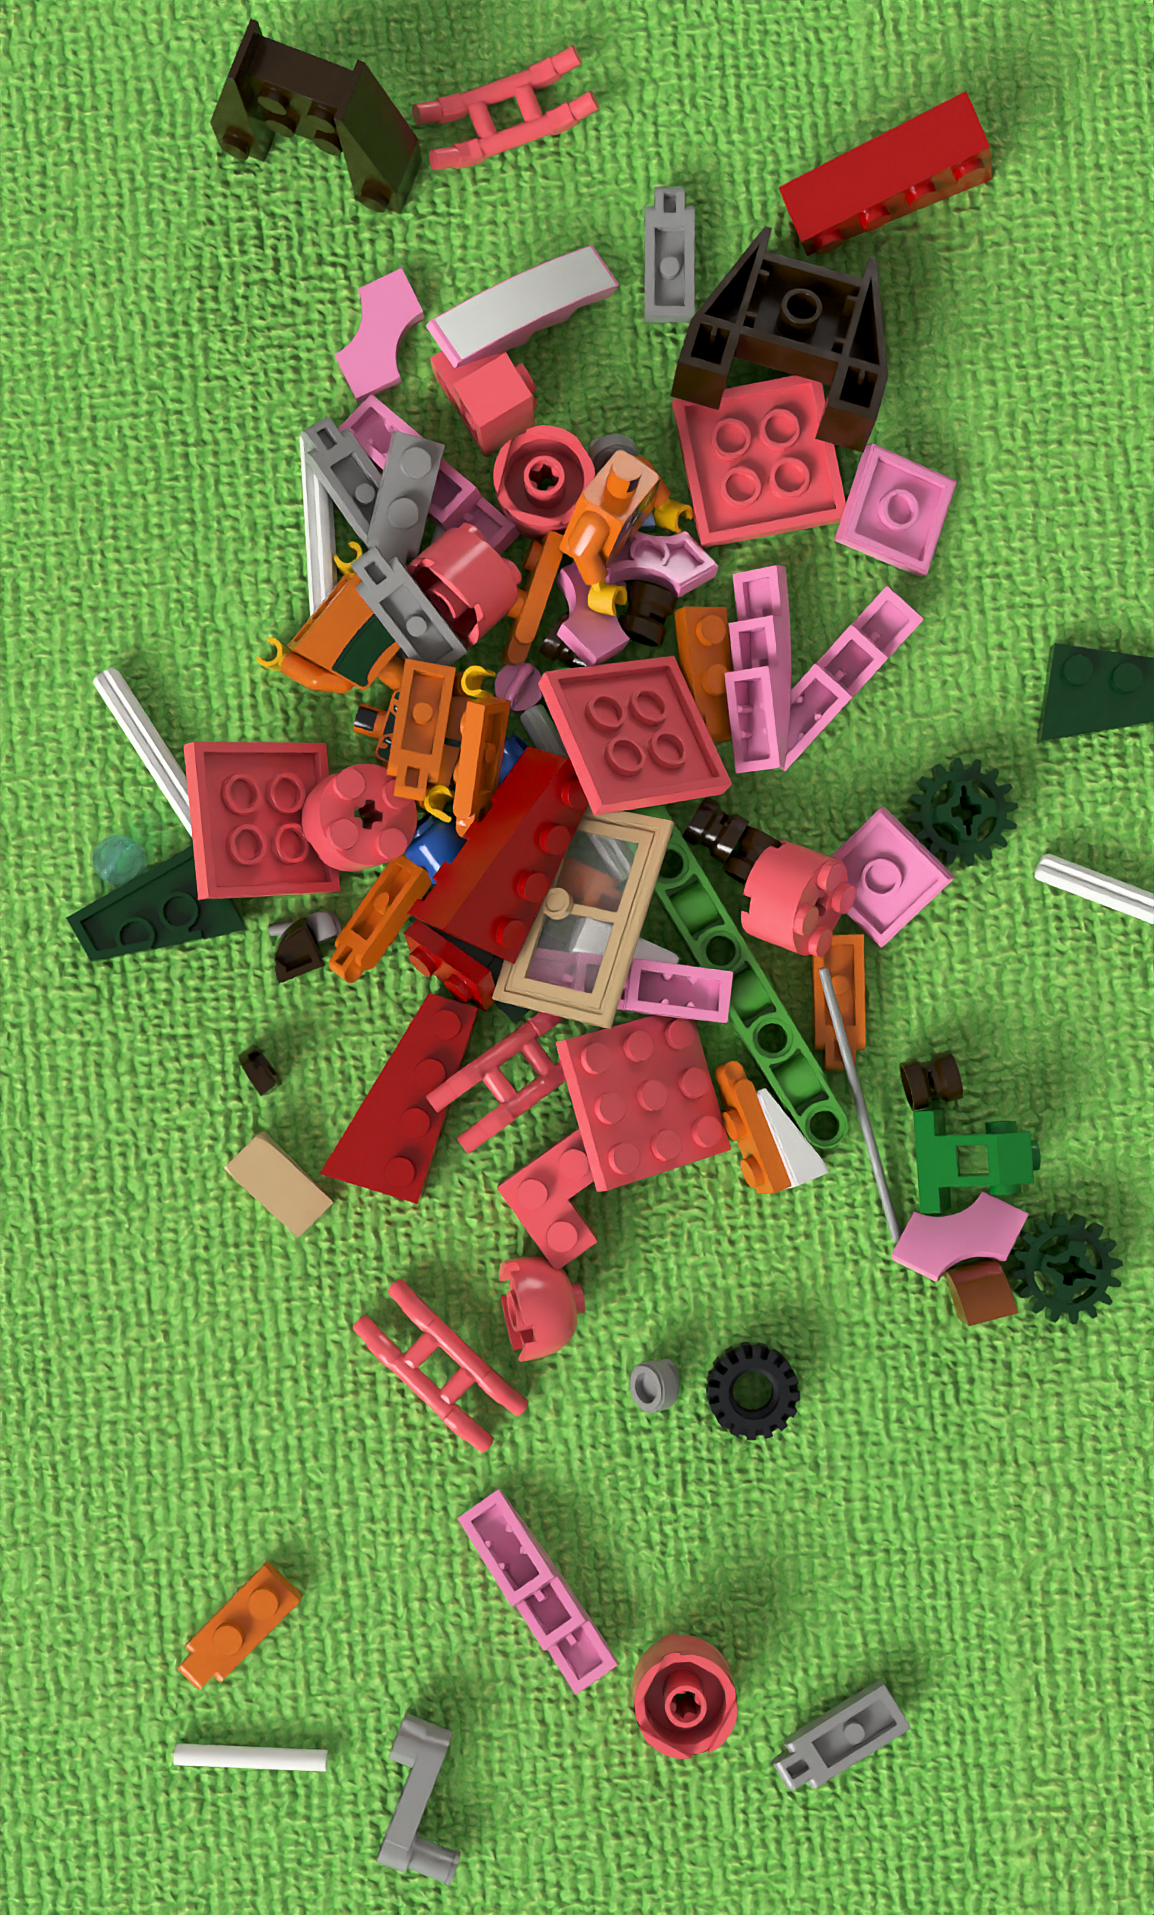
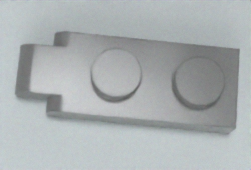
[644,186,695,323]
[301,416,382,550]
[366,431,445,565]
[351,545,468,666]
[772,1678,911,1790]

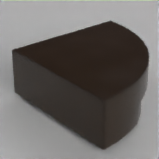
[274,917,325,984]
[238,1044,283,1096]

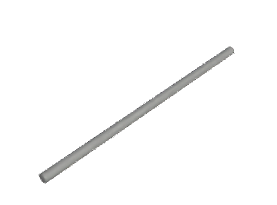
[818,967,901,1241]

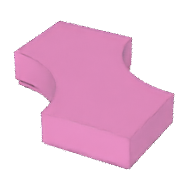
[334,268,425,404]
[605,531,719,598]
[556,562,630,666]
[891,1191,1029,1282]

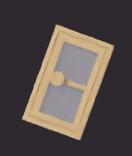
[492,804,675,1029]

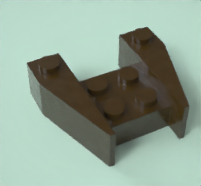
[210,19,422,214]
[670,226,888,453]

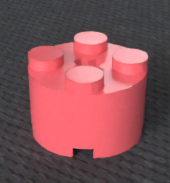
[493,425,595,541]
[406,523,522,647]
[302,764,417,872]
[741,840,856,957]
[632,1634,738,1759]

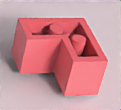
[430,351,538,457]
[497,1126,598,1270]

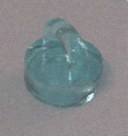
[93,835,146,886]

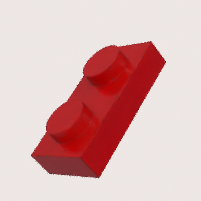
[404,919,496,1012]

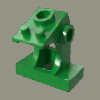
[913,1108,1041,1214]

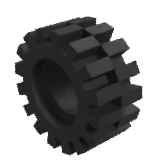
[706,1342,800,1440]

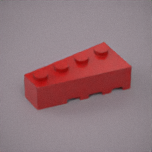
[778,91,993,256]
[407,746,589,964]
[319,993,481,1204]

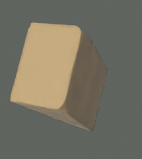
[224,1131,335,1238]

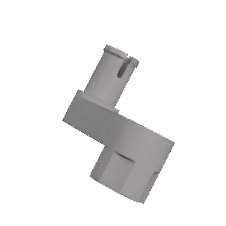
[376,1712,461,1886]

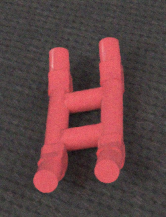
[412,45,600,171]
[425,1012,566,1154]
[353,1279,529,1453]

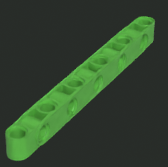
[543,667,848,1149]

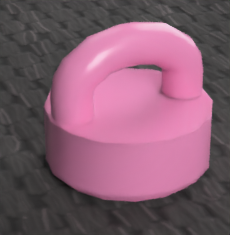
[495,662,543,714]

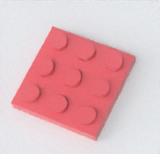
[672,375,846,549]
[538,656,732,816]
[183,742,341,900]
[556,1015,731,1192]

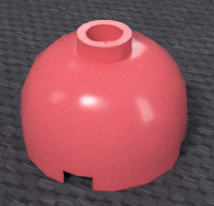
[499,1256,585,1362]

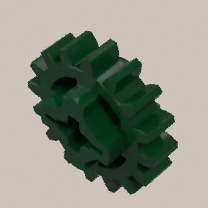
[906,758,1018,868]
[1008,1212,1123,1324]

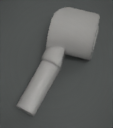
[269,912,342,944]

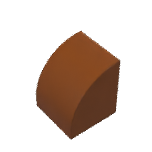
[945,1258,1018,1326]

